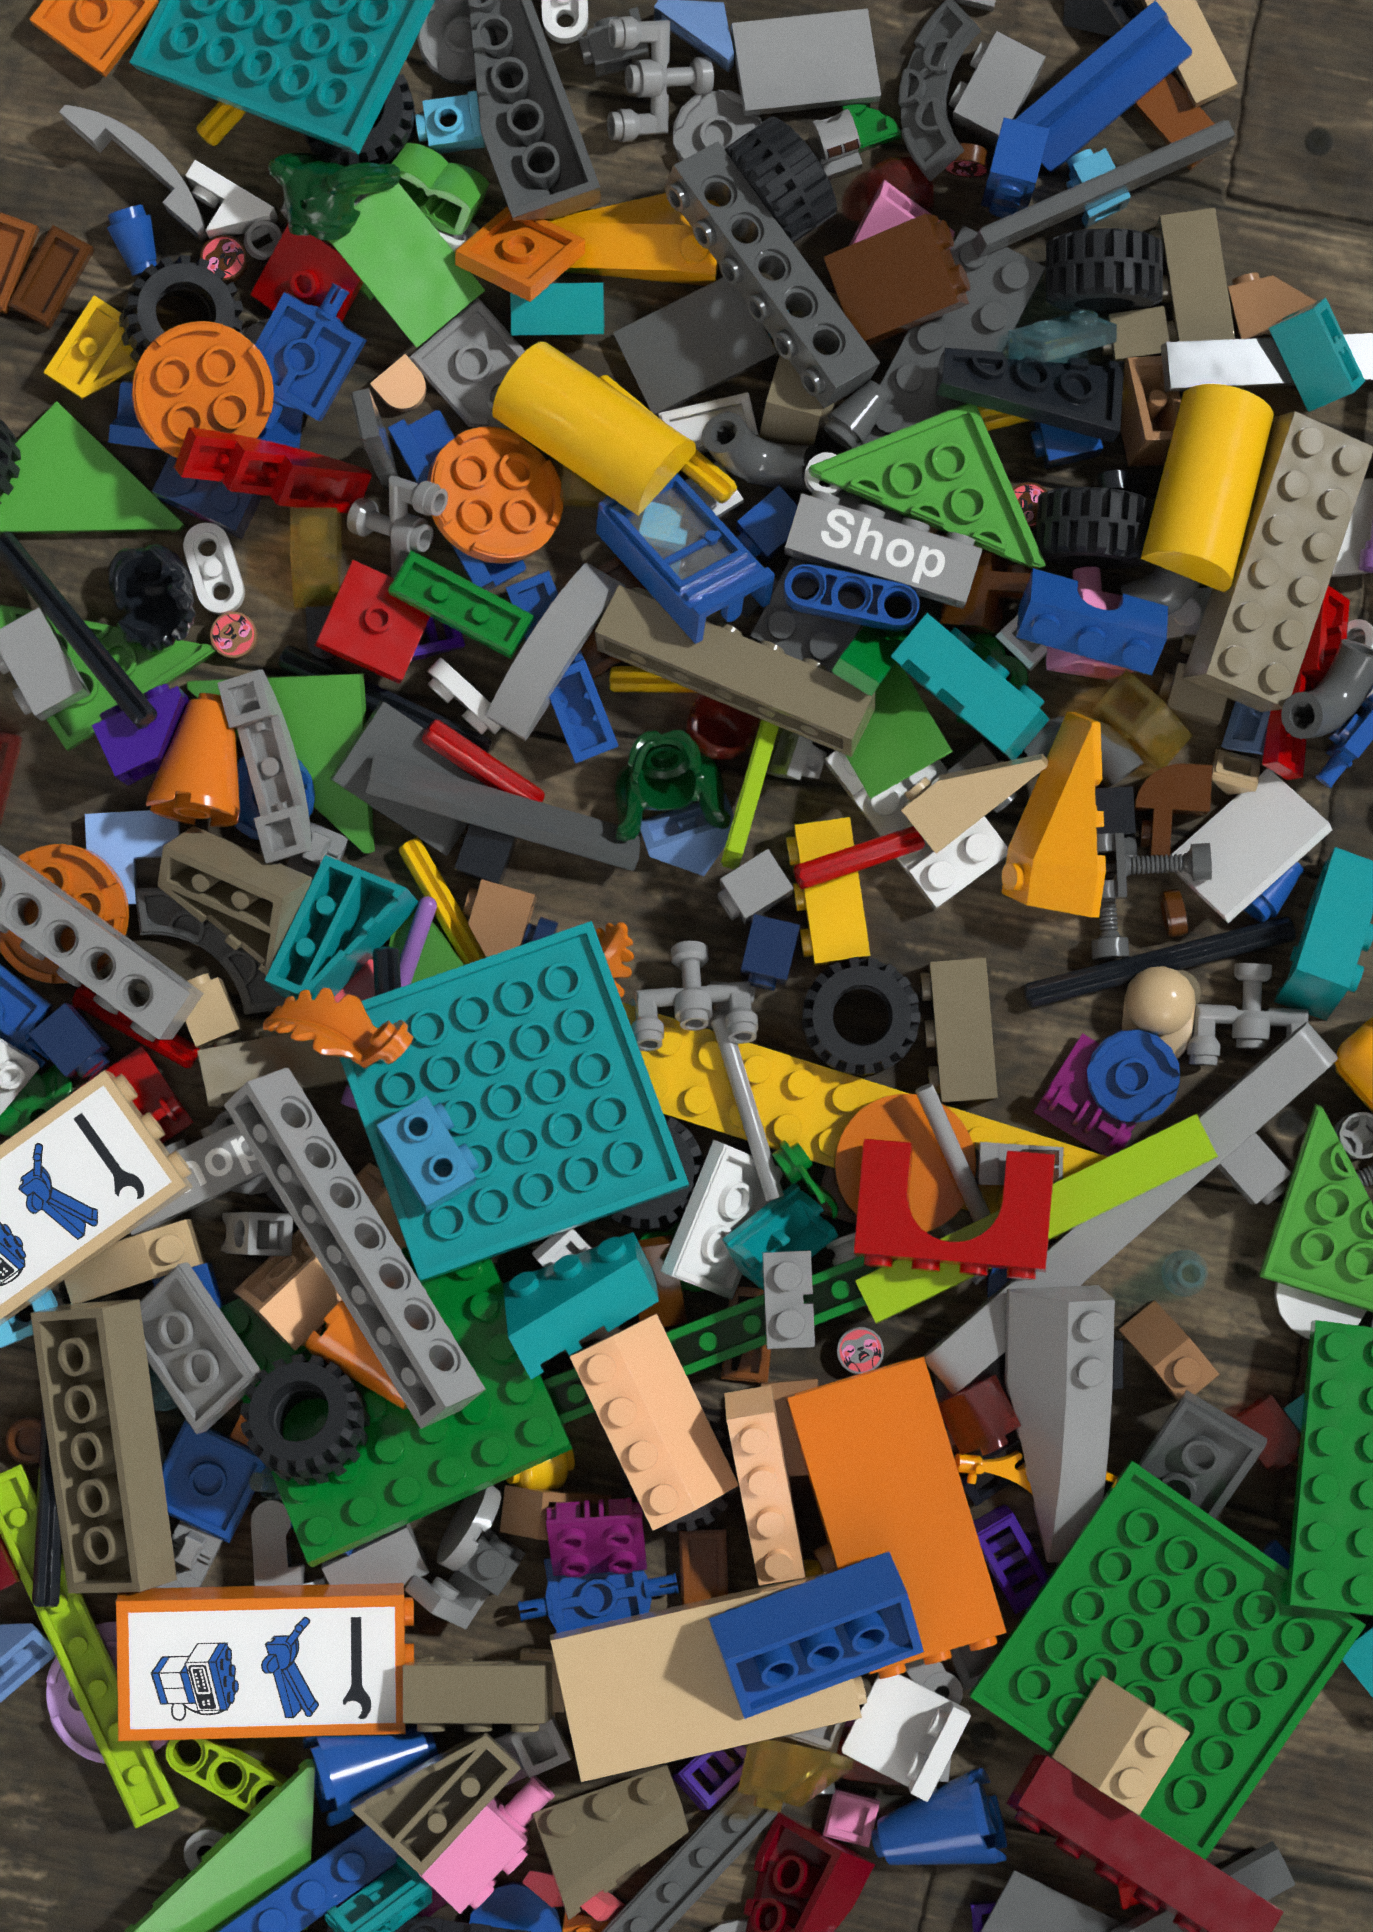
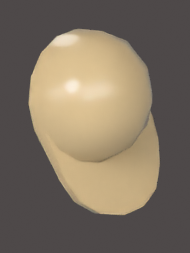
[1122,966,1196,1059]

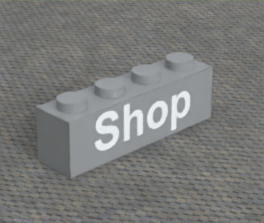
[784,491,983,609]
[130,1119,265,1235]

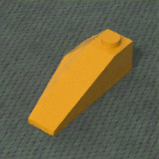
[546,193,721,286]
[1001,712,1106,917]

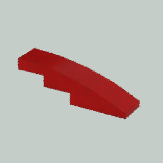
[174,427,372,513]
[1262,585,1350,780]

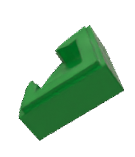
[842,104,901,153]

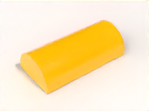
[492,342,696,516]
[1141,384,1274,592]

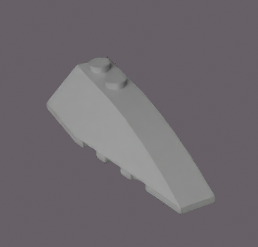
[1005,1285,1115,1563]

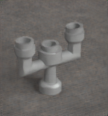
[607,16,714,142]
[347,475,448,578]
[631,941,758,1051]
[1187,963,1309,1066]

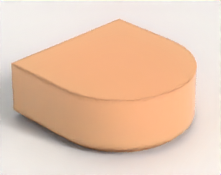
[370,354,427,412]

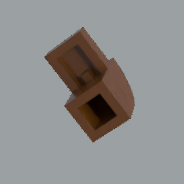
[940,553,1032,635]
[1134,763,1213,857]

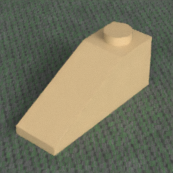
[901,754,1048,854]
[64,1219,206,1304]

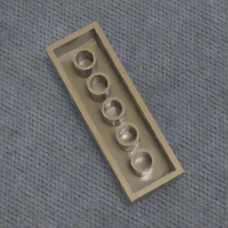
[1182,411,1373,712]
[31,1299,177,1593]

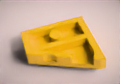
[43,295,138,400]

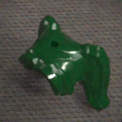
[268,153,401,241]
[615,730,731,842]

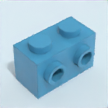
[377,1095,479,1213]

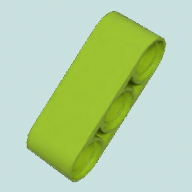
[166,1739,289,1814]

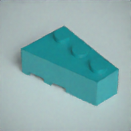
[891,613,1050,760]
[1274,847,1373,1021]
[264,855,419,1000]
[503,1232,659,1379]

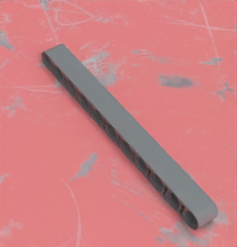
[923,1022,1338,1395]

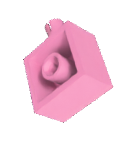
[419,1776,555,1914]

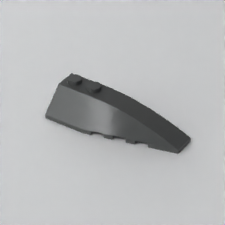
[468,0,601,221]

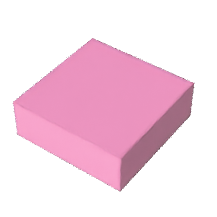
[823,1788,880,1847]

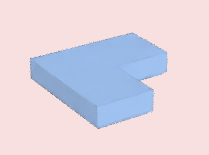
[85,810,181,906]

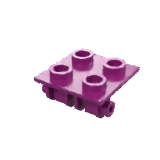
[1034,1033,1137,1157]
[546,1497,647,1577]

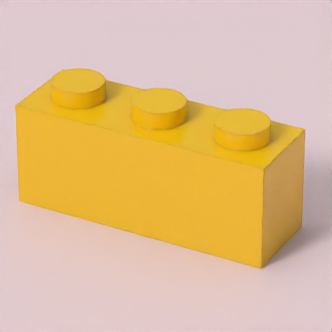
[786,817,871,966]

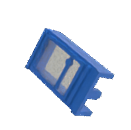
[596,473,775,644]

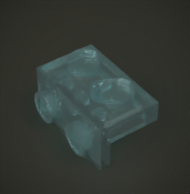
[1008,310,1117,363]

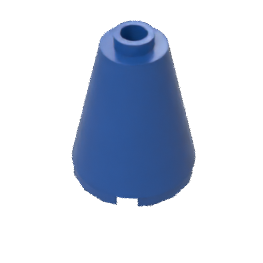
[303,1724,438,1826]
[871,1768,1007,1865]

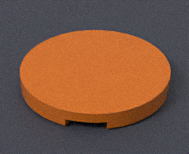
[132,321,274,458]
[427,426,564,564]
[0,844,129,984]
[834,1094,976,1232]

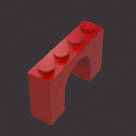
[854,1139,1055,1280]

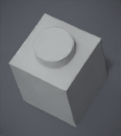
[1217,1133,1291,1205]

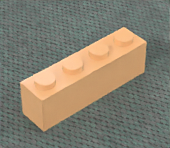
[724,1385,806,1586]

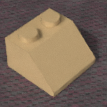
[1051,1675,1190,1815]

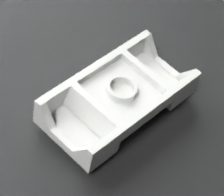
[824,751,1008,910]

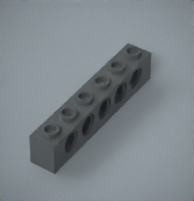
[663,141,880,408]

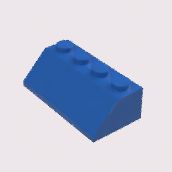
[708,1551,924,1719]

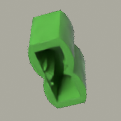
[392,143,490,235]

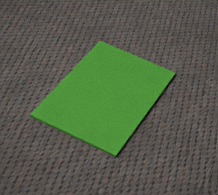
[330,182,485,348]
[846,662,953,799]

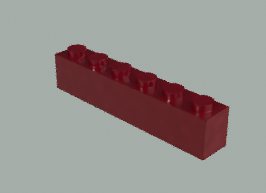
[1006,1754,1284,1932]

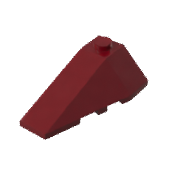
[743,1812,875,1932]

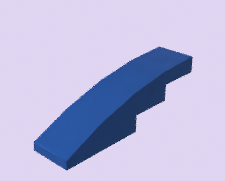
[505,570,619,764]

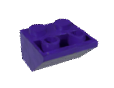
[92,684,190,786]

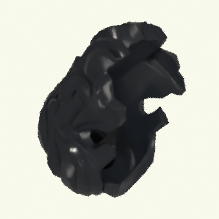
[108,544,195,652]

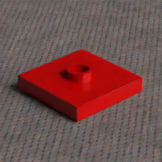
[250,223,363,322]
[315,560,430,684]

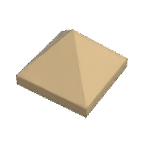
[1212,749,1261,795]

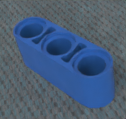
[784,564,919,632]

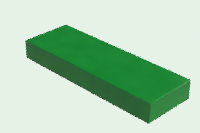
[388,550,534,659]
[832,626,908,696]

